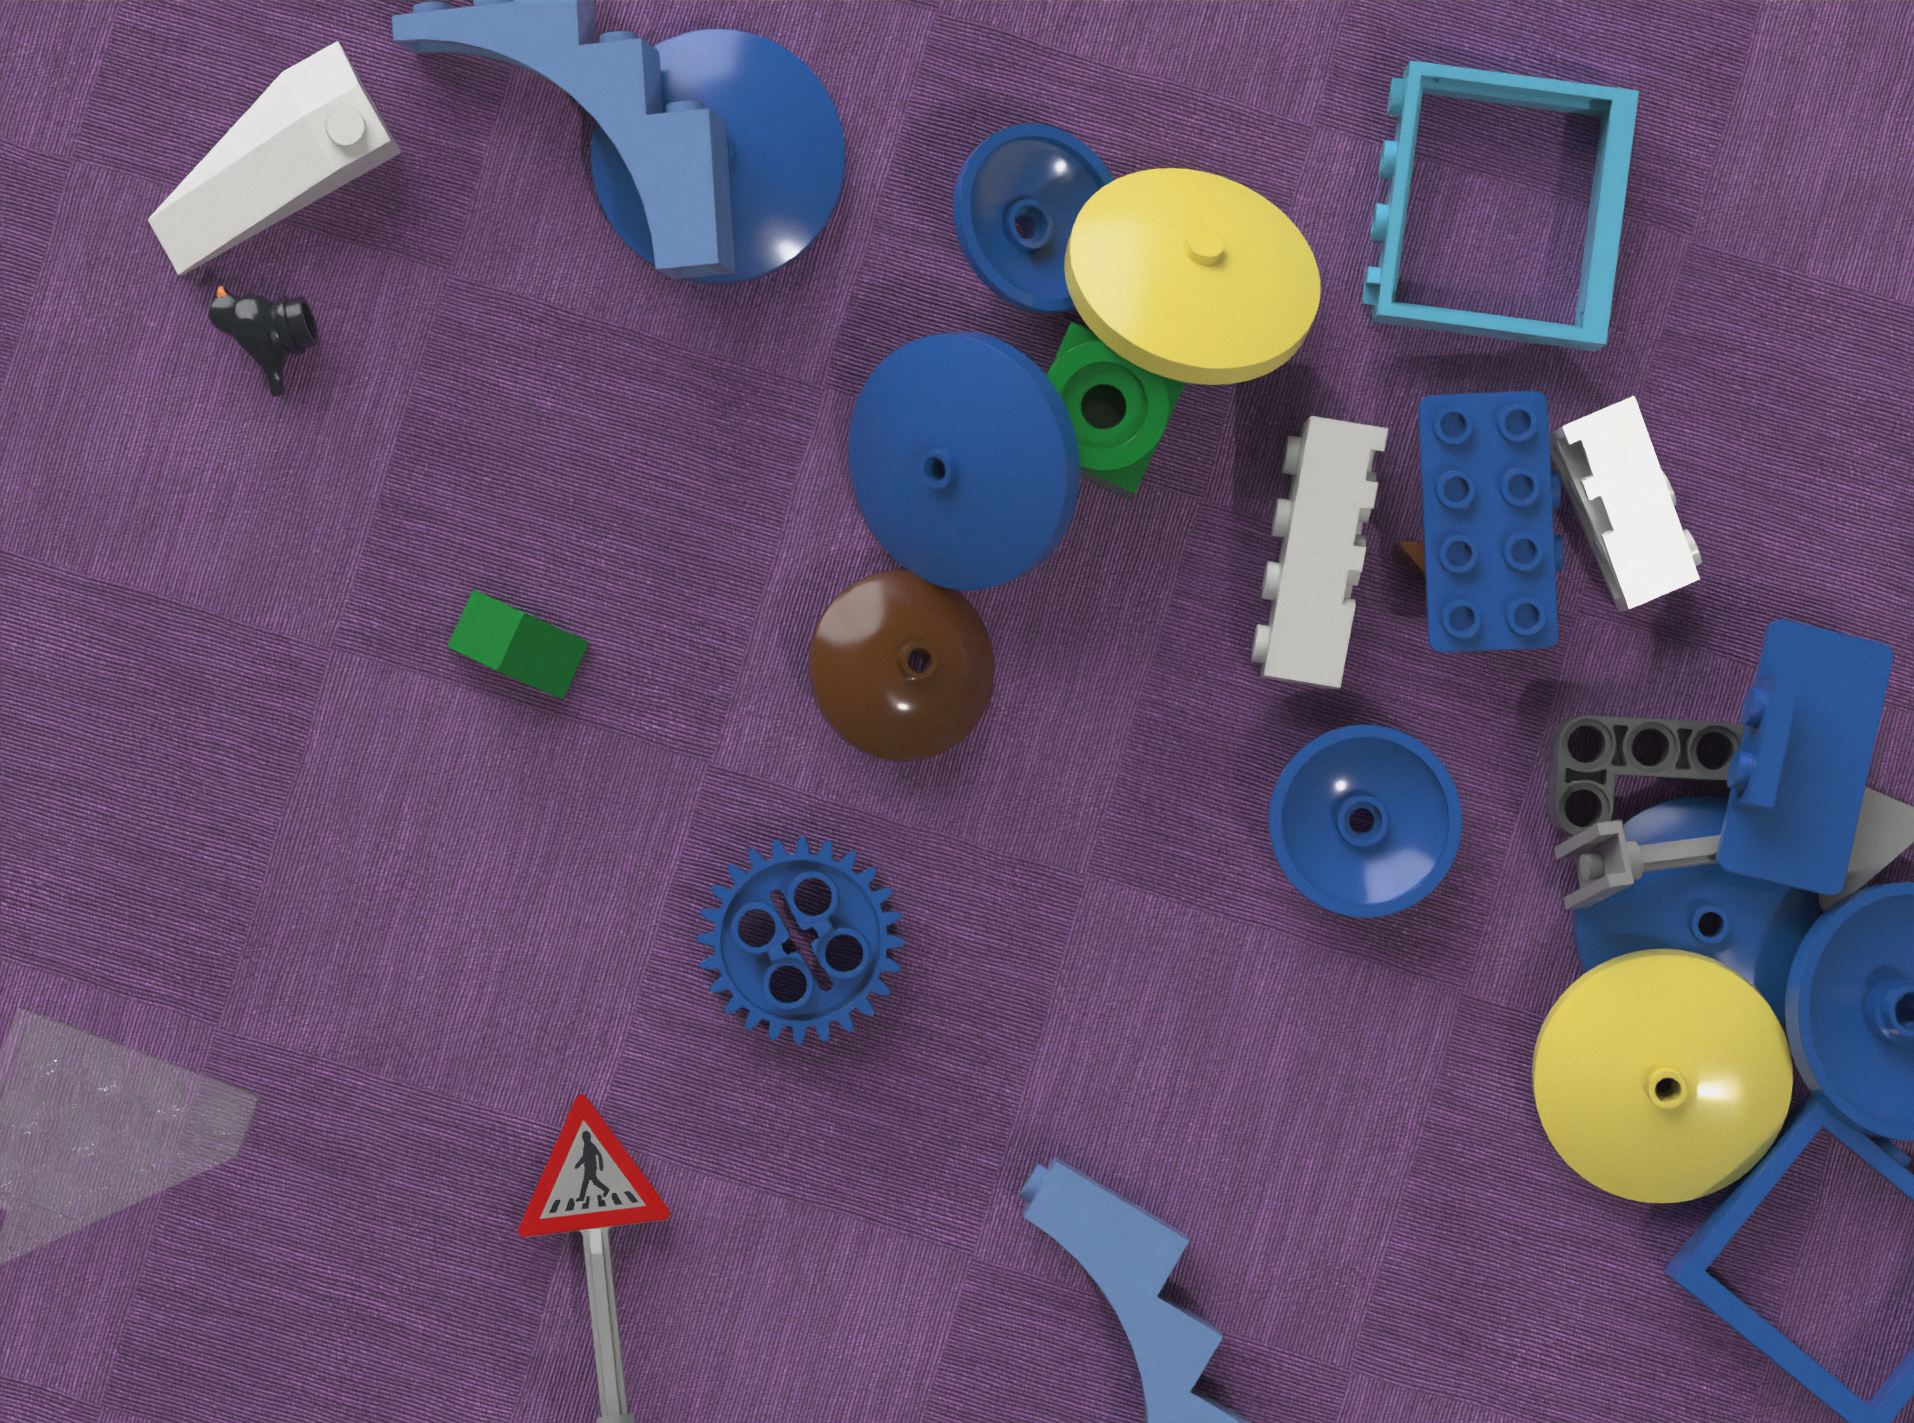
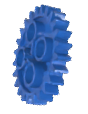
[697,836,905,1045]

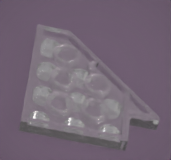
[0,1007,262,1265]

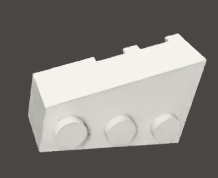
[1549,396,1702,612]

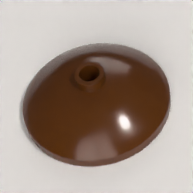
[808,570,994,762]

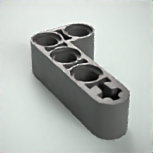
[1546,715,1745,837]

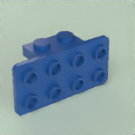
[1418,391,1564,653]
[1716,619,1894,896]

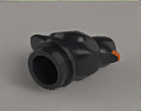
[208,286,319,397]

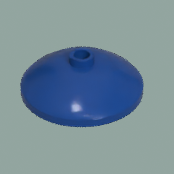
[953,123,1114,314]
[1268,725,1462,918]

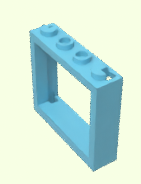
[1362,60,1639,352]

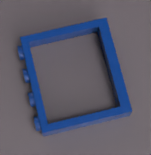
[1663,1094,1914,1423]

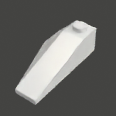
[147,41,401,276]

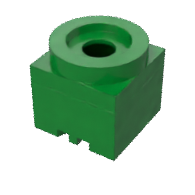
[1046,322,1186,501]

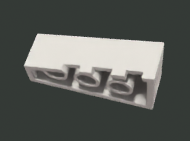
[1251,416,1388,690]

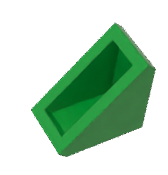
[447,589,590,700]

